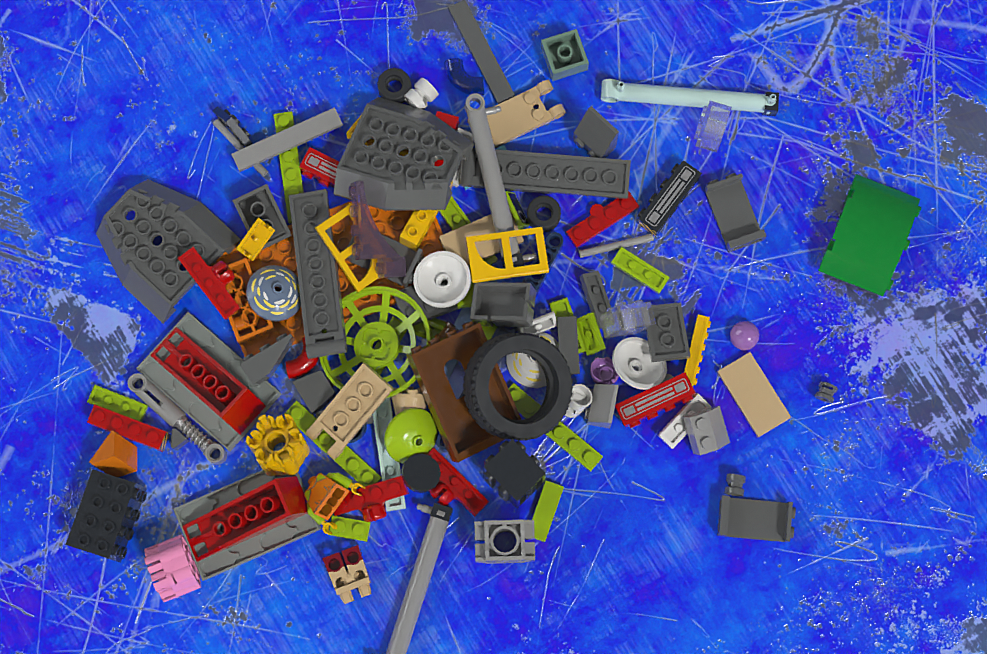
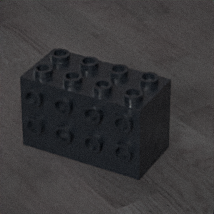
[484,439,546,508]
[65,469,147,563]

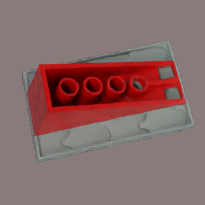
[136,312,282,452]
[173,470,322,581]

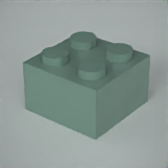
[541,29,589,81]

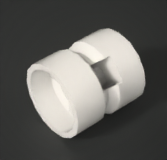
[404,78,439,110]
[565,384,593,418]

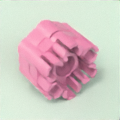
[144,534,201,602]

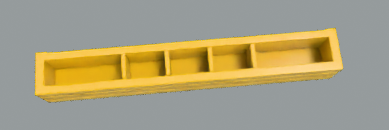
[684,314,711,386]

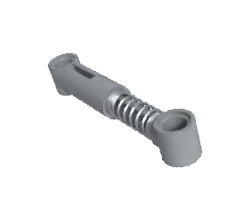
[128,373,227,465]

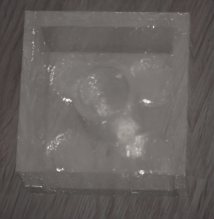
[694,101,732,152]
[600,300,656,338]

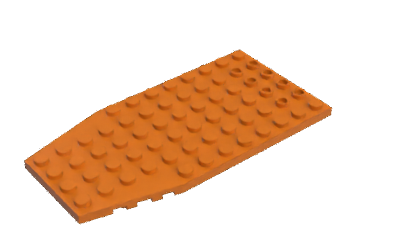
[212,201,444,357]

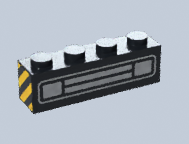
[637,160,702,237]

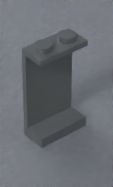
[704,173,766,253]
[345,229,425,288]
[717,495,796,542]

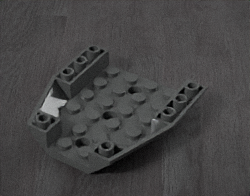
[334,97,474,211]
[96,179,242,324]

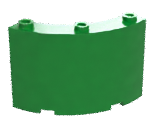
[818,174,921,296]

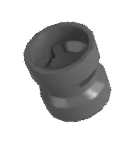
[724,474,746,496]

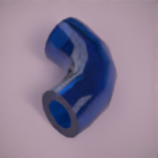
[444,58,484,96]

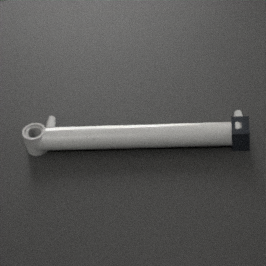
[465,93,537,269]
[386,503,453,654]

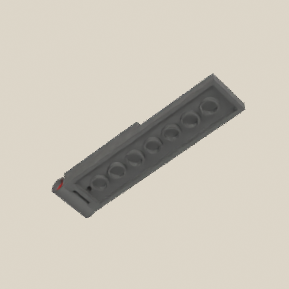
[459,148,631,199]
[289,189,347,359]

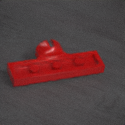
[178,247,241,320]
[426,448,489,517]
[334,475,409,522]

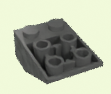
[240,333,295,386]

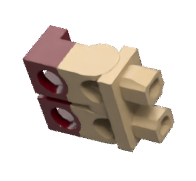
[322,545,372,604]

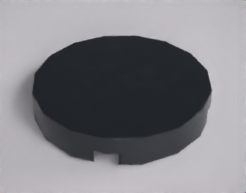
[401,454,441,493]

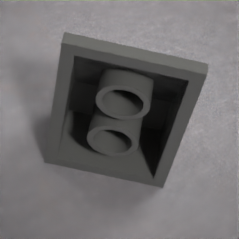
[573,106,619,158]
[232,184,292,250]

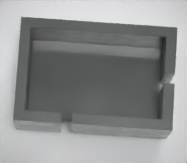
[470,282,536,327]

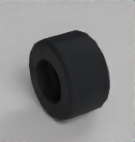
[377,68,412,103]
[527,196,561,232]

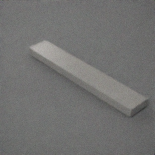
[232,107,343,172]

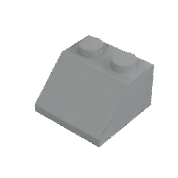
[584,384,619,429]
[683,405,730,455]

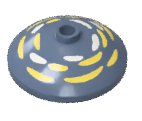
[246,265,301,321]

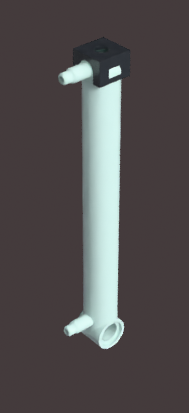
[601,79,779,116]

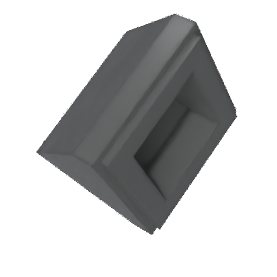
[171,429,190,450]

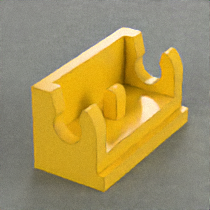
[236,218,275,261]

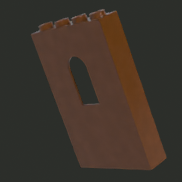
[406,321,522,462]

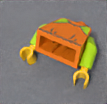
[304,473,365,534]

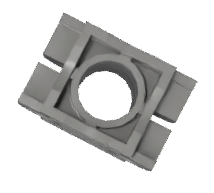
[474,520,535,564]

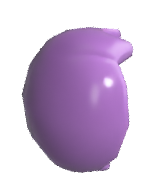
[730,321,760,350]
[590,357,619,384]

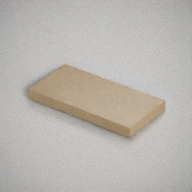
[439,214,524,266]
[717,352,791,437]

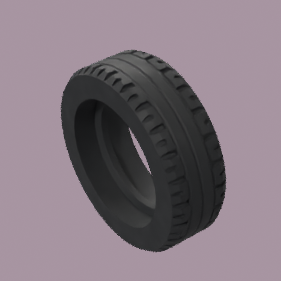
[463,333,573,441]

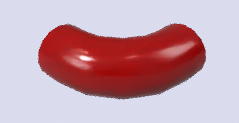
[286,337,319,380]

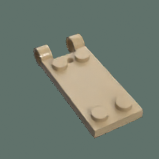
[467,80,566,148]
[305,363,394,460]

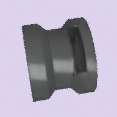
[815,382,838,403]

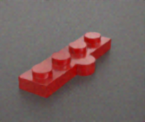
[566,191,639,249]

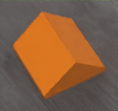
[89,430,137,478]

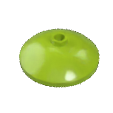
[384,408,438,464]

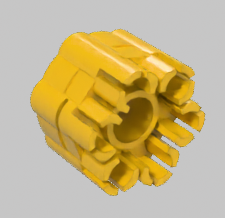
[246,414,310,476]

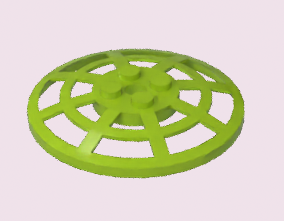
[319,286,432,398]

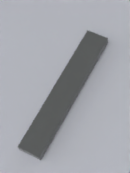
[448,0,515,104]

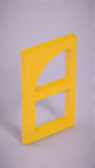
[315,202,394,292]
[466,227,549,283]

